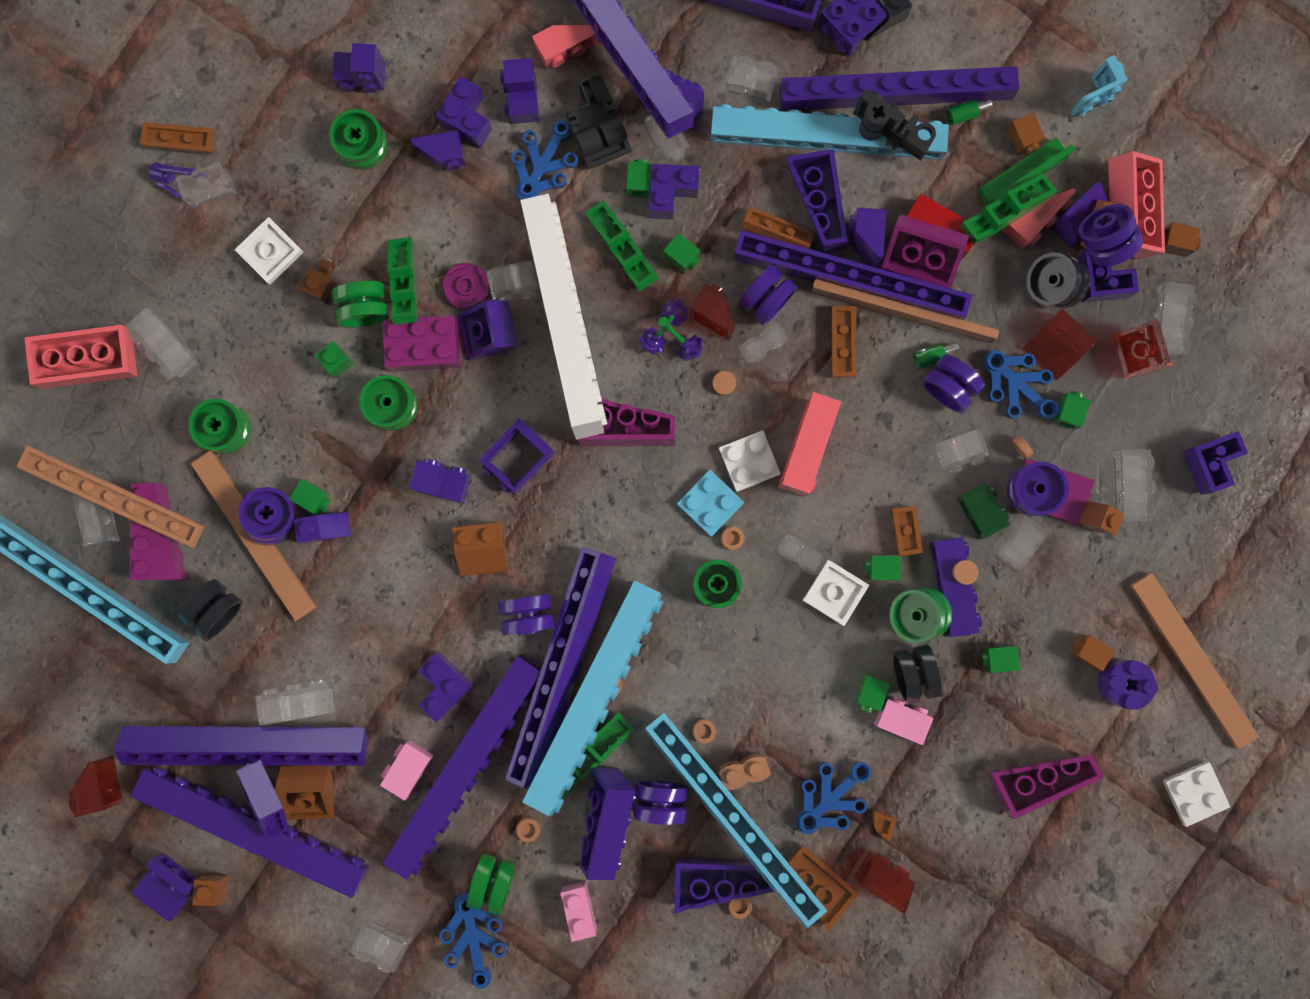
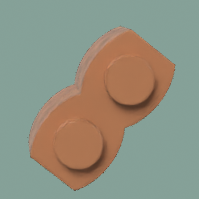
[718,753,771,790]

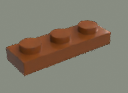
[140,122,216,154]
[741,206,815,249]
[831,306,856,378]

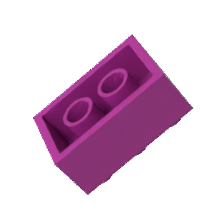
[882,215,969,289]
[383,316,461,372]

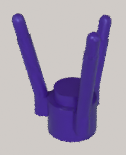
[149,162,208,203]

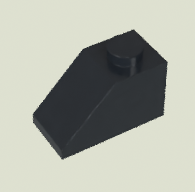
[865,0,912,41]

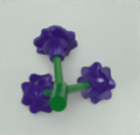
[639,299,703,361]

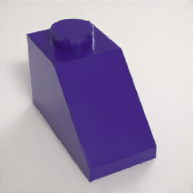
[411,130,466,170]
[293,512,352,544]

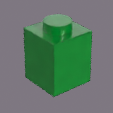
[627,159,652,198]
[663,233,701,274]
[315,341,354,379]
[1053,391,1091,430]
[289,479,332,515]
[864,555,901,581]
[980,645,1020,673]
[854,674,890,713]

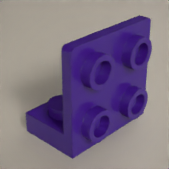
[133,853,196,922]

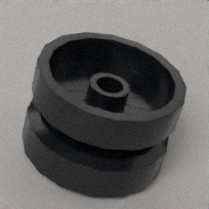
[1026,252,1091,309]
[178,579,243,641]
[893,644,942,704]

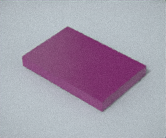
[1022,459,1095,526]

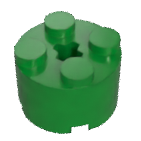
[693,559,742,608]

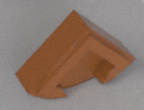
[871,810,897,841]

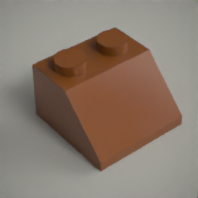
[452,522,508,576]
[275,766,334,820]

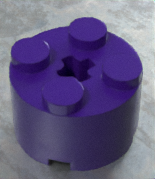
[1098,659,1158,710]

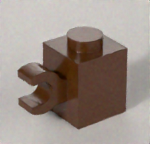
[299,257,337,305]

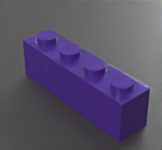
[930,537,982,637]

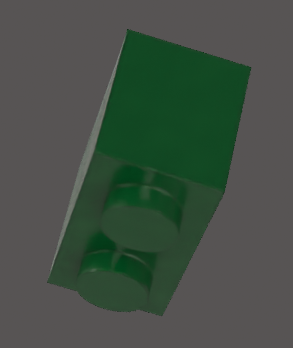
[956,483,1010,540]

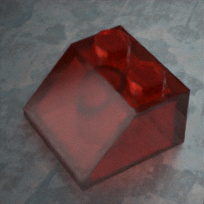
[690,283,735,341]
[1022,309,1097,380]
[1113,319,1172,380]
[69,755,123,817]
[854,851,915,914]

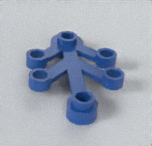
[511,120,578,200]
[983,350,1060,420]
[796,761,872,834]
[439,892,508,989]

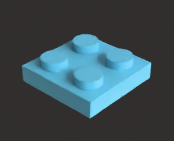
[677,470,744,537]

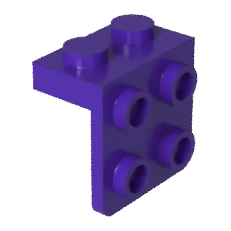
[818,0,886,57]

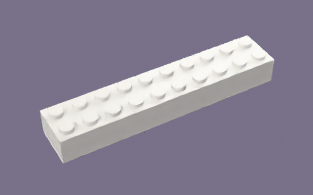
[521,194,607,440]

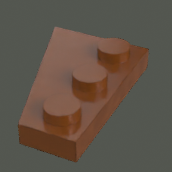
[787,844,859,931]

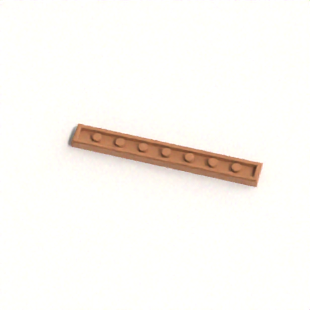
[810,279,999,343]
[16,445,205,548]
[191,451,318,621]
[1129,573,1259,750]

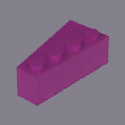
[578,398,675,446]
[130,483,189,581]
[987,755,1104,819]

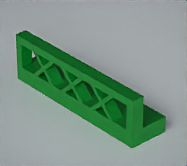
[978,137,1076,205]

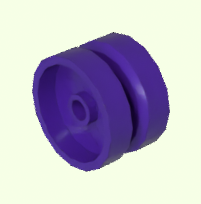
[1078,204,1143,266]
[738,265,798,326]
[922,354,985,414]
[1007,462,1069,516]
[238,487,295,546]
[498,594,555,636]
[632,780,689,825]

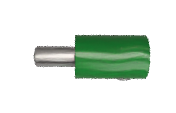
[946,100,992,126]
[913,342,959,369]

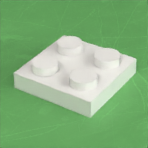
[235,217,303,284]
[719,430,781,492]
[802,560,869,626]
[1162,761,1230,827]

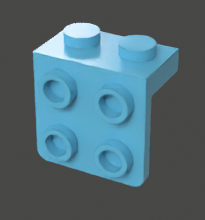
[1070,55,1128,117]

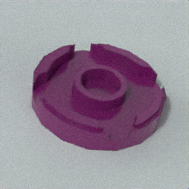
[442,263,490,310]

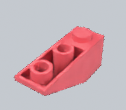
[532,25,602,70]
[1002,188,1076,248]

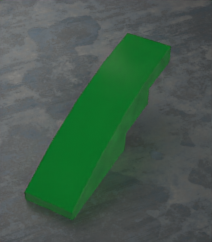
[960,173,1057,245]
[585,200,659,292]
[388,237,418,325]
[561,712,635,799]

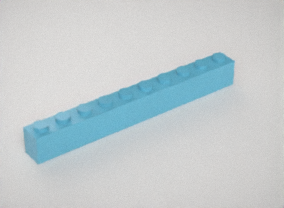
[710,104,949,160]
[0,514,190,664]
[523,580,663,816]
[645,713,827,929]

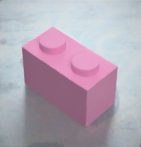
[874,696,933,745]
[380,741,434,801]
[561,881,597,942]

